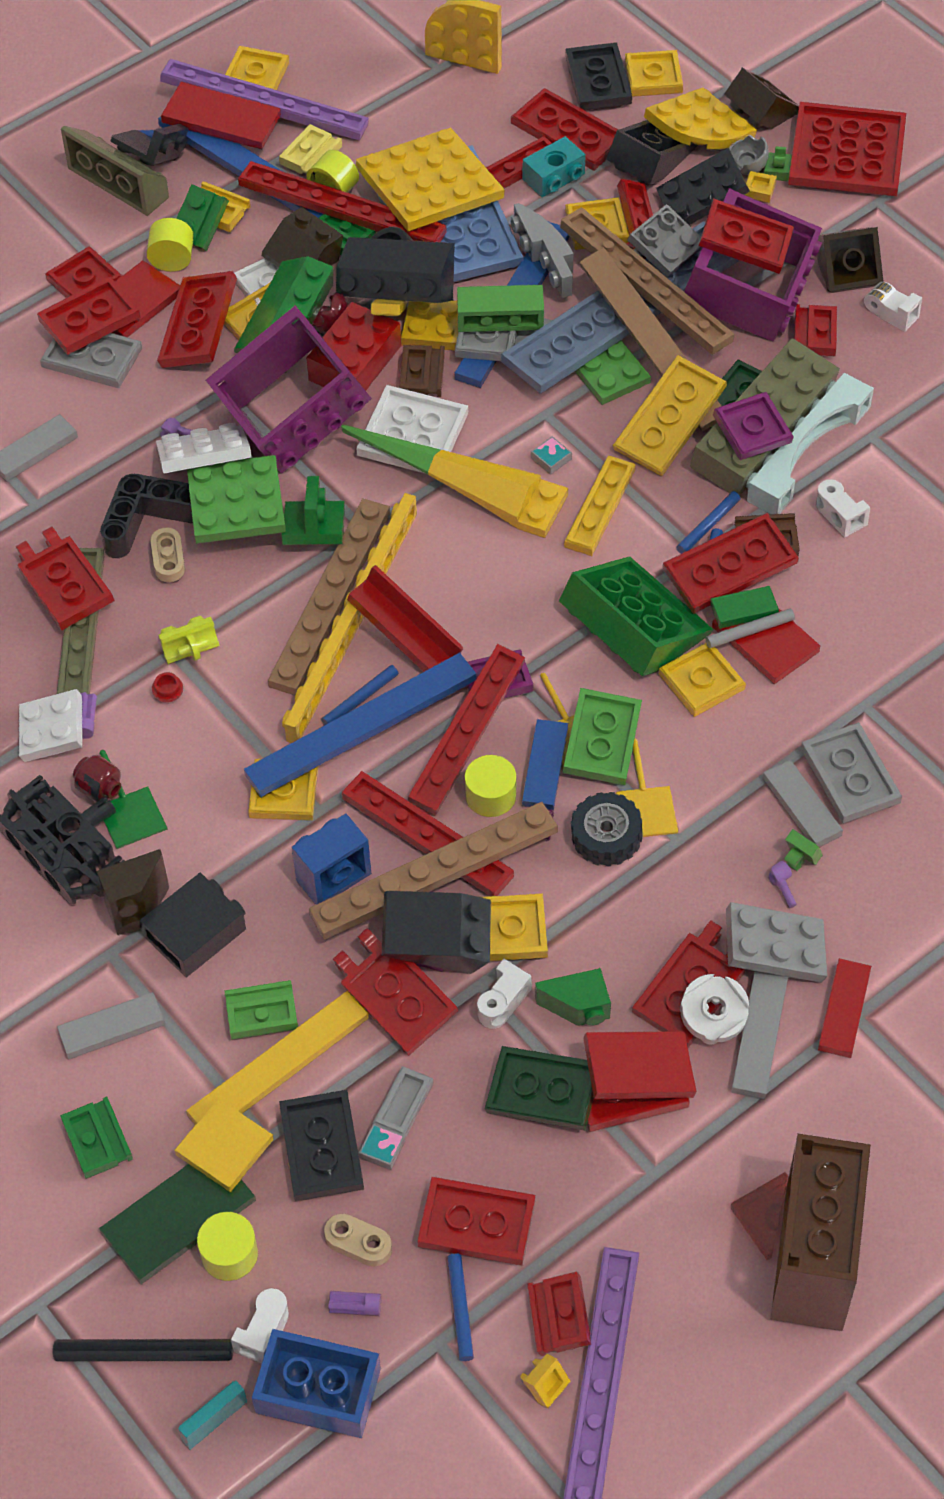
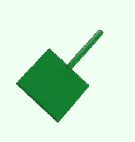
[100,749,168,849]

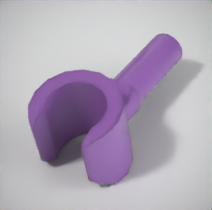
[160,418,192,437]
[769,861,797,908]

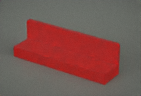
[347,565,463,672]

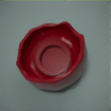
[312,292,348,335]

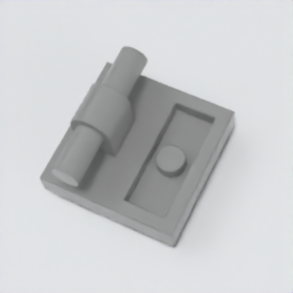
[628,204,703,278]

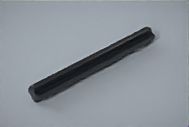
[53,1339,233,1361]

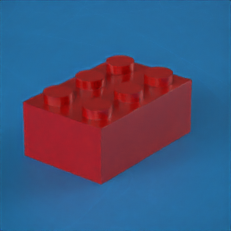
[306,302,402,391]

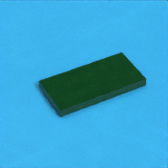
[99,1164,256,1285]

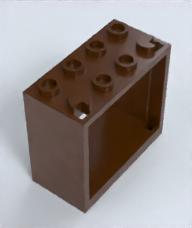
[770,1133,871,1331]

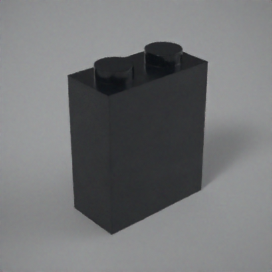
[140,872,246,978]

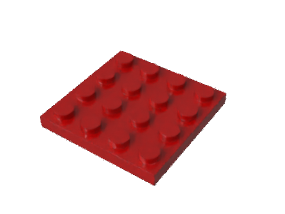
[788,102,907,196]

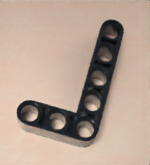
[100,474,193,559]

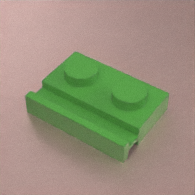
[224,980,298,1040]

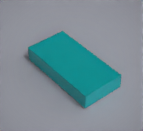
[178,1381,247,1450]

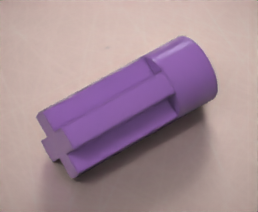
[81,692,97,739]
[329,1291,381,1316]

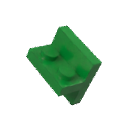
[282,476,345,545]

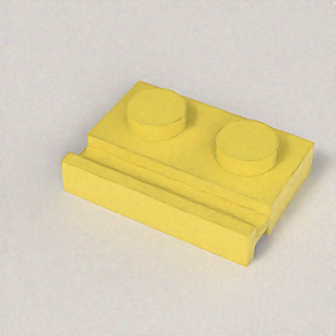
[279,124,342,174]

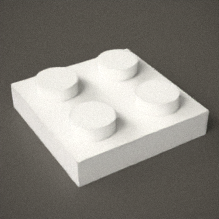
[19,689,82,762]

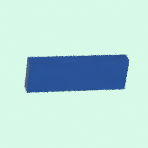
[522,719,568,810]

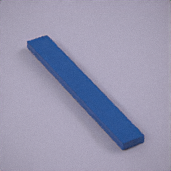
[158,117,323,218]
[455,221,570,388]
[244,653,477,797]

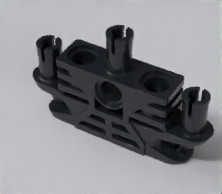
[0,775,125,904]

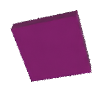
[713,392,794,460]

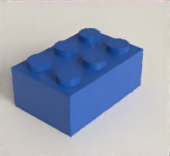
[252,1329,381,1438]

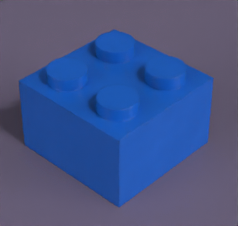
[292,813,372,904]

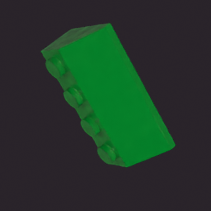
[234,256,333,373]

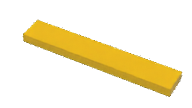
[186,991,369,1125]

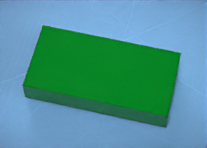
[710,586,779,629]

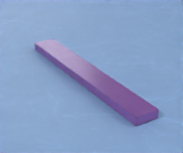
[160,59,369,141]
[563,1247,639,1499]

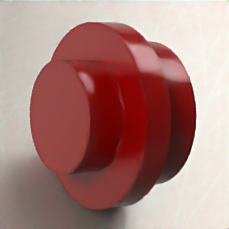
[152,672,183,702]

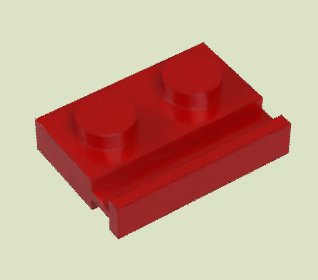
[794,304,837,356]
[527,1272,592,1356]

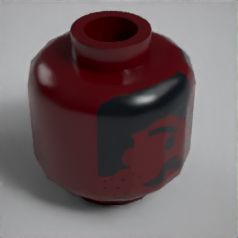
[73,755,121,802]

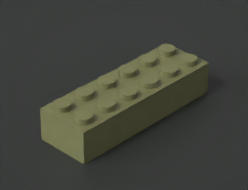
[689,338,840,495]

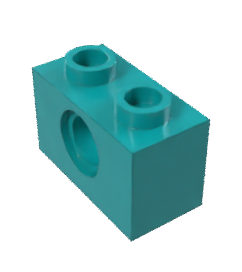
[522,136,586,198]

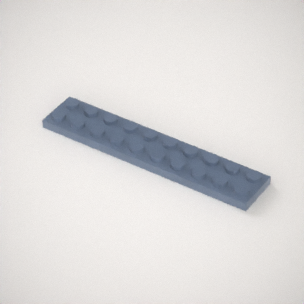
[501,221,740,394]

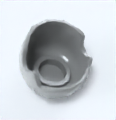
[729,135,769,175]

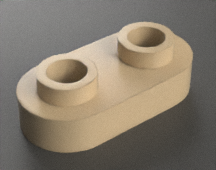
[151,527,185,582]
[324,1214,392,1267]

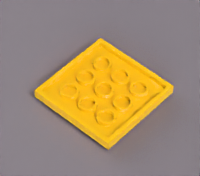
[356,127,505,231]

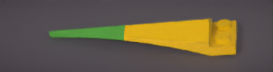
[341,425,568,538]

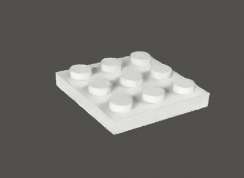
[356,385,468,474]
[156,423,252,473]

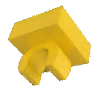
[520,1354,571,1408]

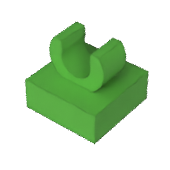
[764,146,792,181]
[784,829,823,871]

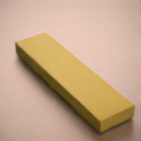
[564,455,636,556]

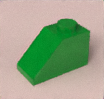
[535,968,611,1026]

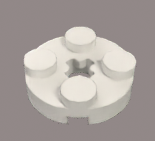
[680,974,749,1045]

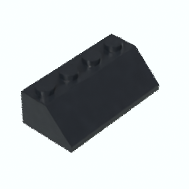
[336,237,455,303]

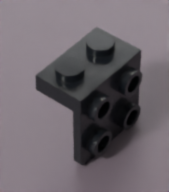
[110,124,189,166]

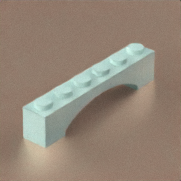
[746,373,874,514]

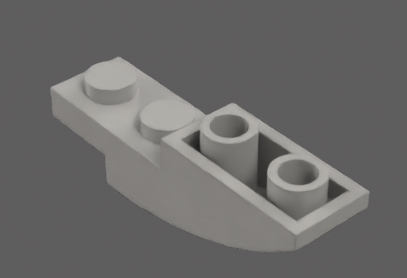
[510,203,574,298]

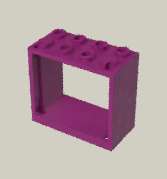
[684,189,822,342]
[205,305,372,473]

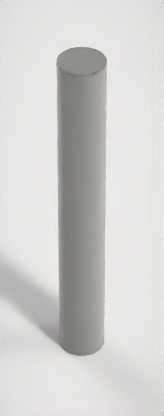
[705,608,795,648]

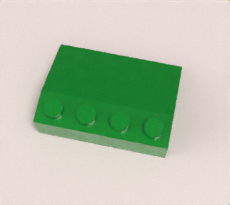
[559,556,713,676]

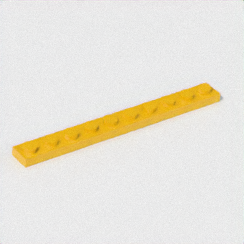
[282,493,417,743]

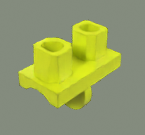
[158,616,220,664]

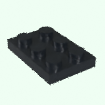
[565,42,632,110]
[656,148,750,225]
[279,1090,364,1201]

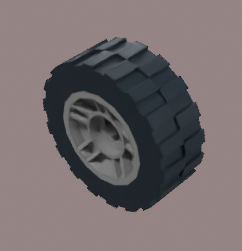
[571,792,643,866]

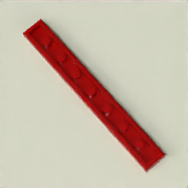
[238,161,447,242]

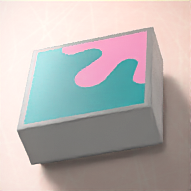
[531,436,572,474]
[359,1124,405,1170]

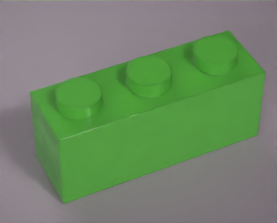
[457,285,544,332]

